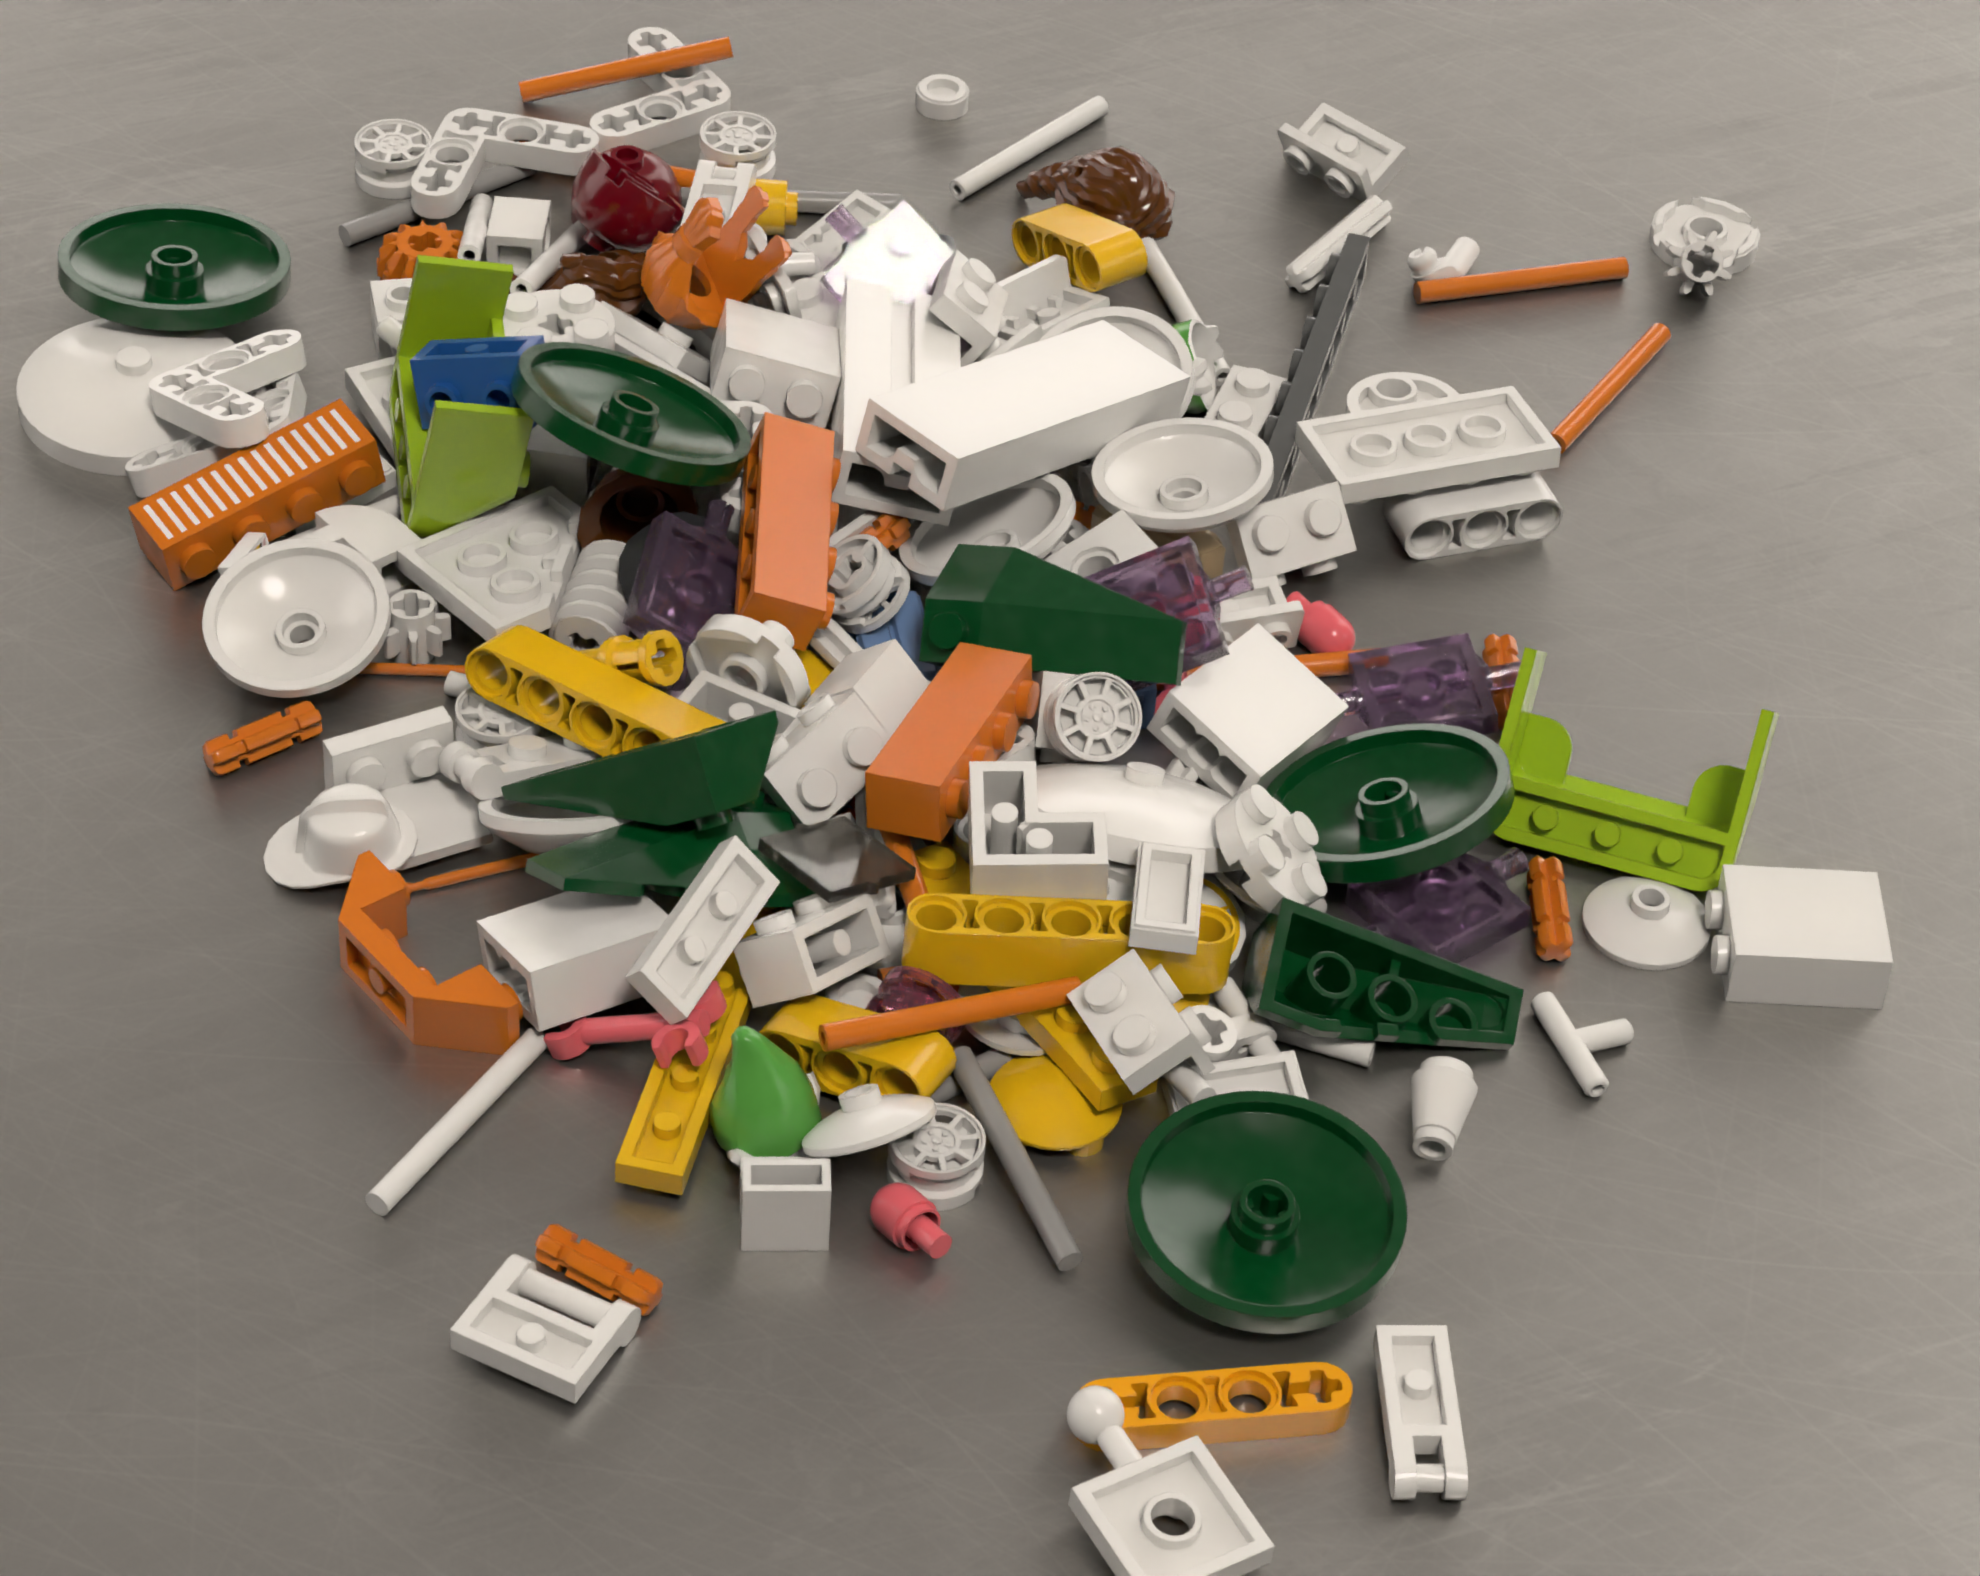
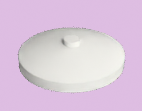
[16,318,235,476]
[1036,762,1243,873]

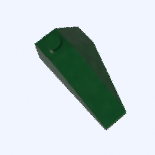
[919,544,1187,686]
[501,710,779,831]
[525,791,817,907]
[1241,897,1524,1050]

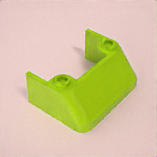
[389,255,534,538]
[1493,647,1780,891]

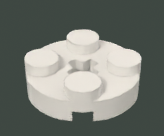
[503,284,615,350]
[686,614,811,709]
[1215,784,1327,913]

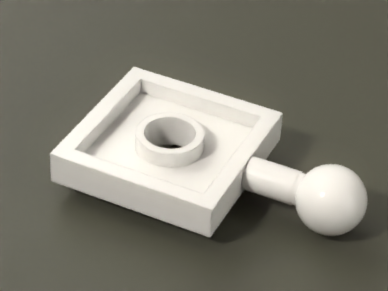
[1066,1385,1275,1576]

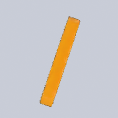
[1076,1362,1353,1452]

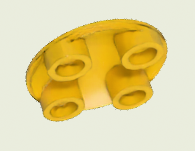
[990,1055,1123,1157]

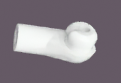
[1407,237,1480,282]

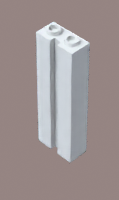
[831,278,961,526]
[855,320,1191,512]

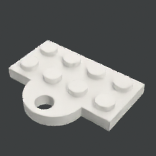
[1295,372,1561,504]

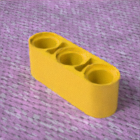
[1011,203,1148,293]
[759,994,957,1098]

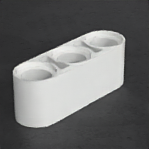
[1382,471,1563,560]

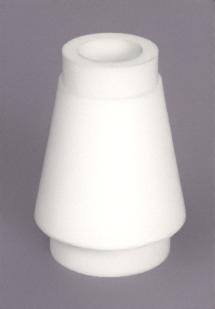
[1410,1056,1478,1161]

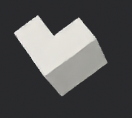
[804,639,930,737]
[739,1157,831,1251]

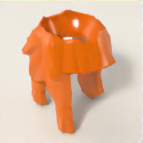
[641,185,792,330]

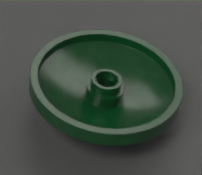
[58,203,291,331]
[511,342,751,486]
[1266,723,1515,883]
[1125,1091,1408,1334]

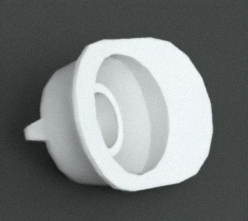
[263,783,418,889]

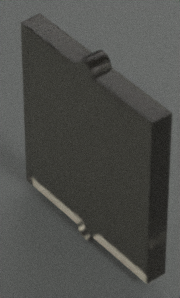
[758,816,916,903]

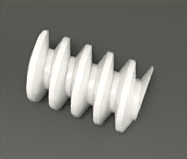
[549,539,637,651]

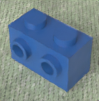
[410,335,545,429]

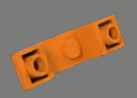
[338,850,523,1055]

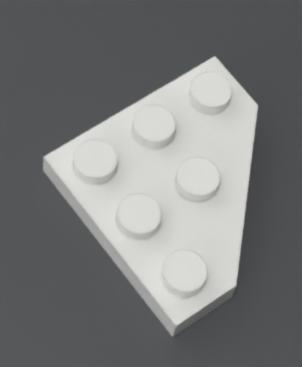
[397,485,581,641]

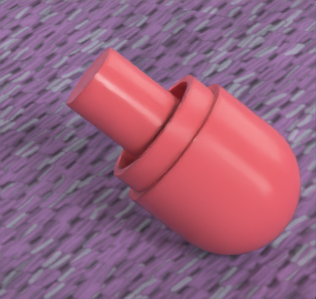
[1286,591,1356,653]
[870,1182,952,1259]

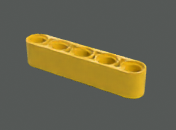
[465,625,726,756]
[901,893,1236,995]

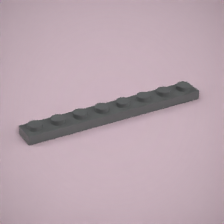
[1258,233,1370,504]

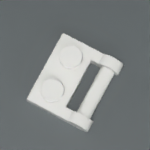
[450,1254,641,1404]

